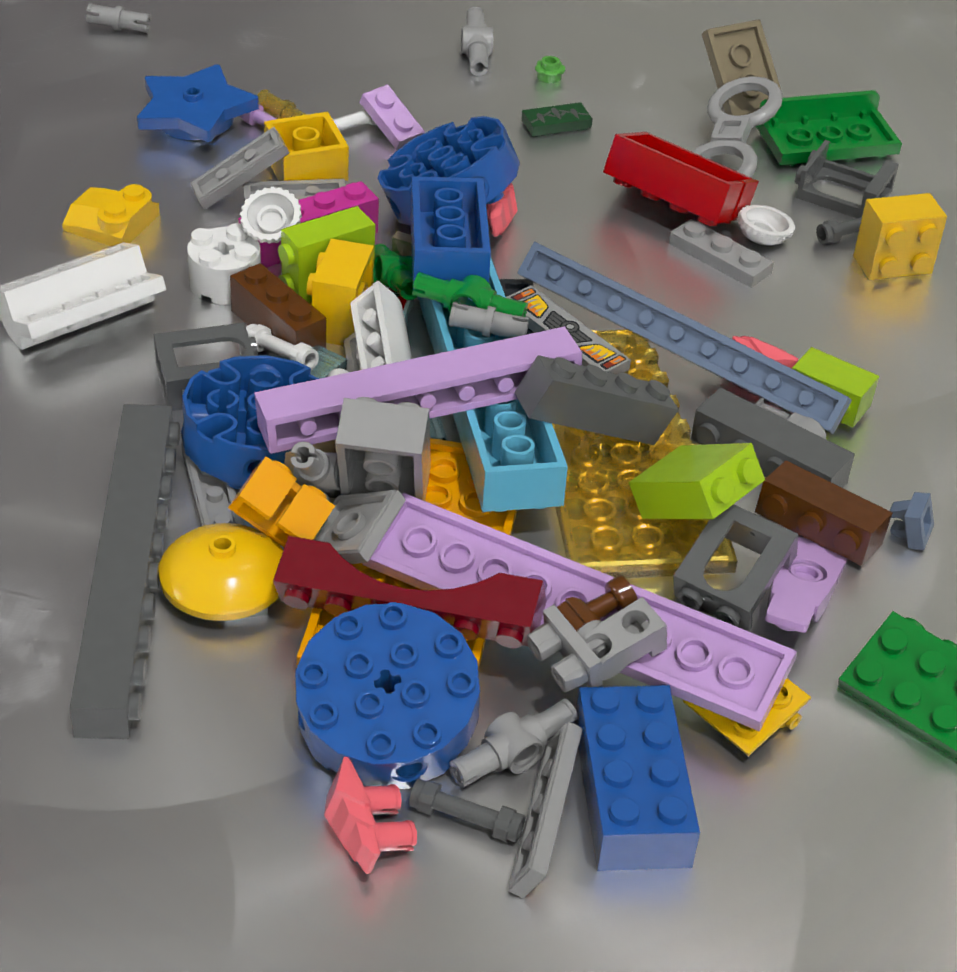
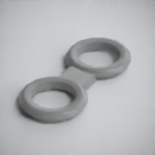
[692,76,783,177]

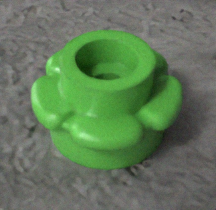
[535,56,565,83]

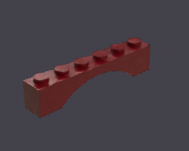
[273,536,547,648]

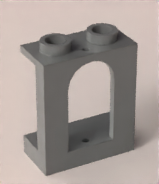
[795,140,899,218]
[154,323,258,411]
[674,504,798,632]

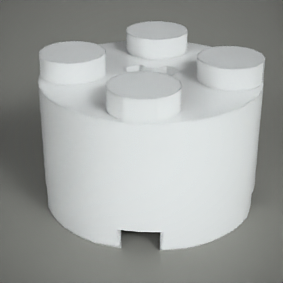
[187,223,261,305]

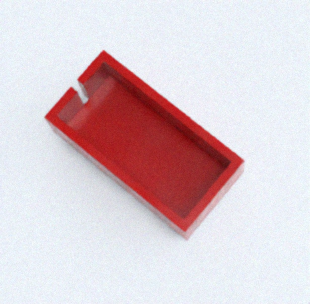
[603,132,759,226]

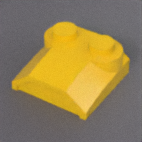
[62,184,160,247]

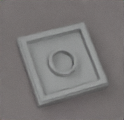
[313,490,406,564]

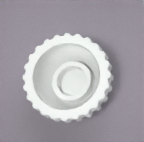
[240,187,302,244]
[737,204,796,246]

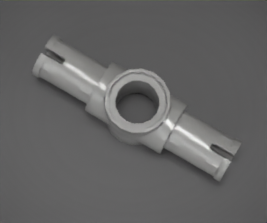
[461,6,493,76]
[291,442,341,498]
[449,699,578,788]

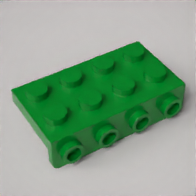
[756,90,902,166]
[838,611,957,760]

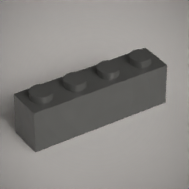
[514,355,679,445]
[691,387,855,488]

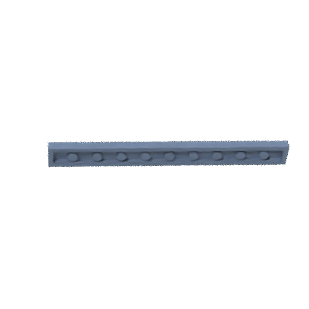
[517,241,852,434]

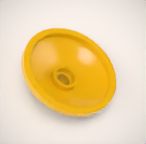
[159,523,283,621]

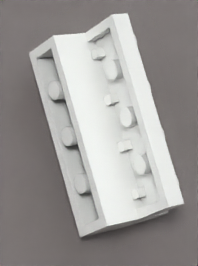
[0,242,167,349]
[344,281,412,372]

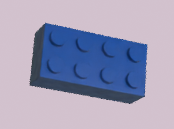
[410,176,491,289]
[576,685,700,871]

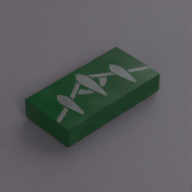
[521,102,593,137]

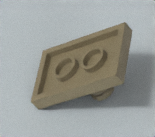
[702,19,784,116]

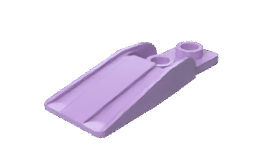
[765,537,848,633]

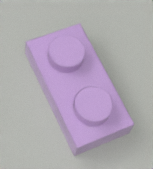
[359,84,425,150]

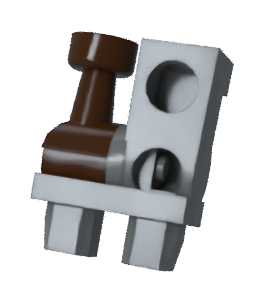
[527,575,667,692]

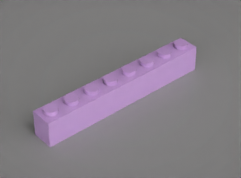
[254,327,582,454]

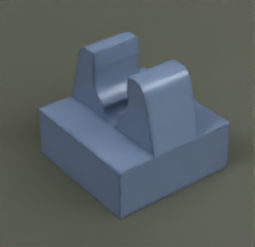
[889,492,934,550]

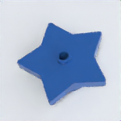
[137,64,259,142]

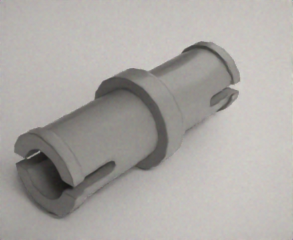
[86,3,151,33]
[449,302,530,338]

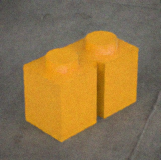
[228,457,335,547]

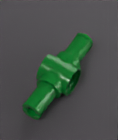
[373,243,418,300]
[412,272,528,317]

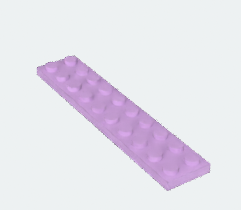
[363,493,797,731]

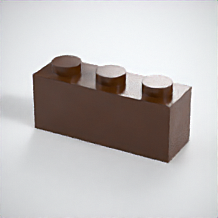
[230,263,326,360]
[755,460,893,566]

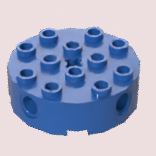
[377,116,520,226]
[181,355,319,489]
[296,602,480,789]

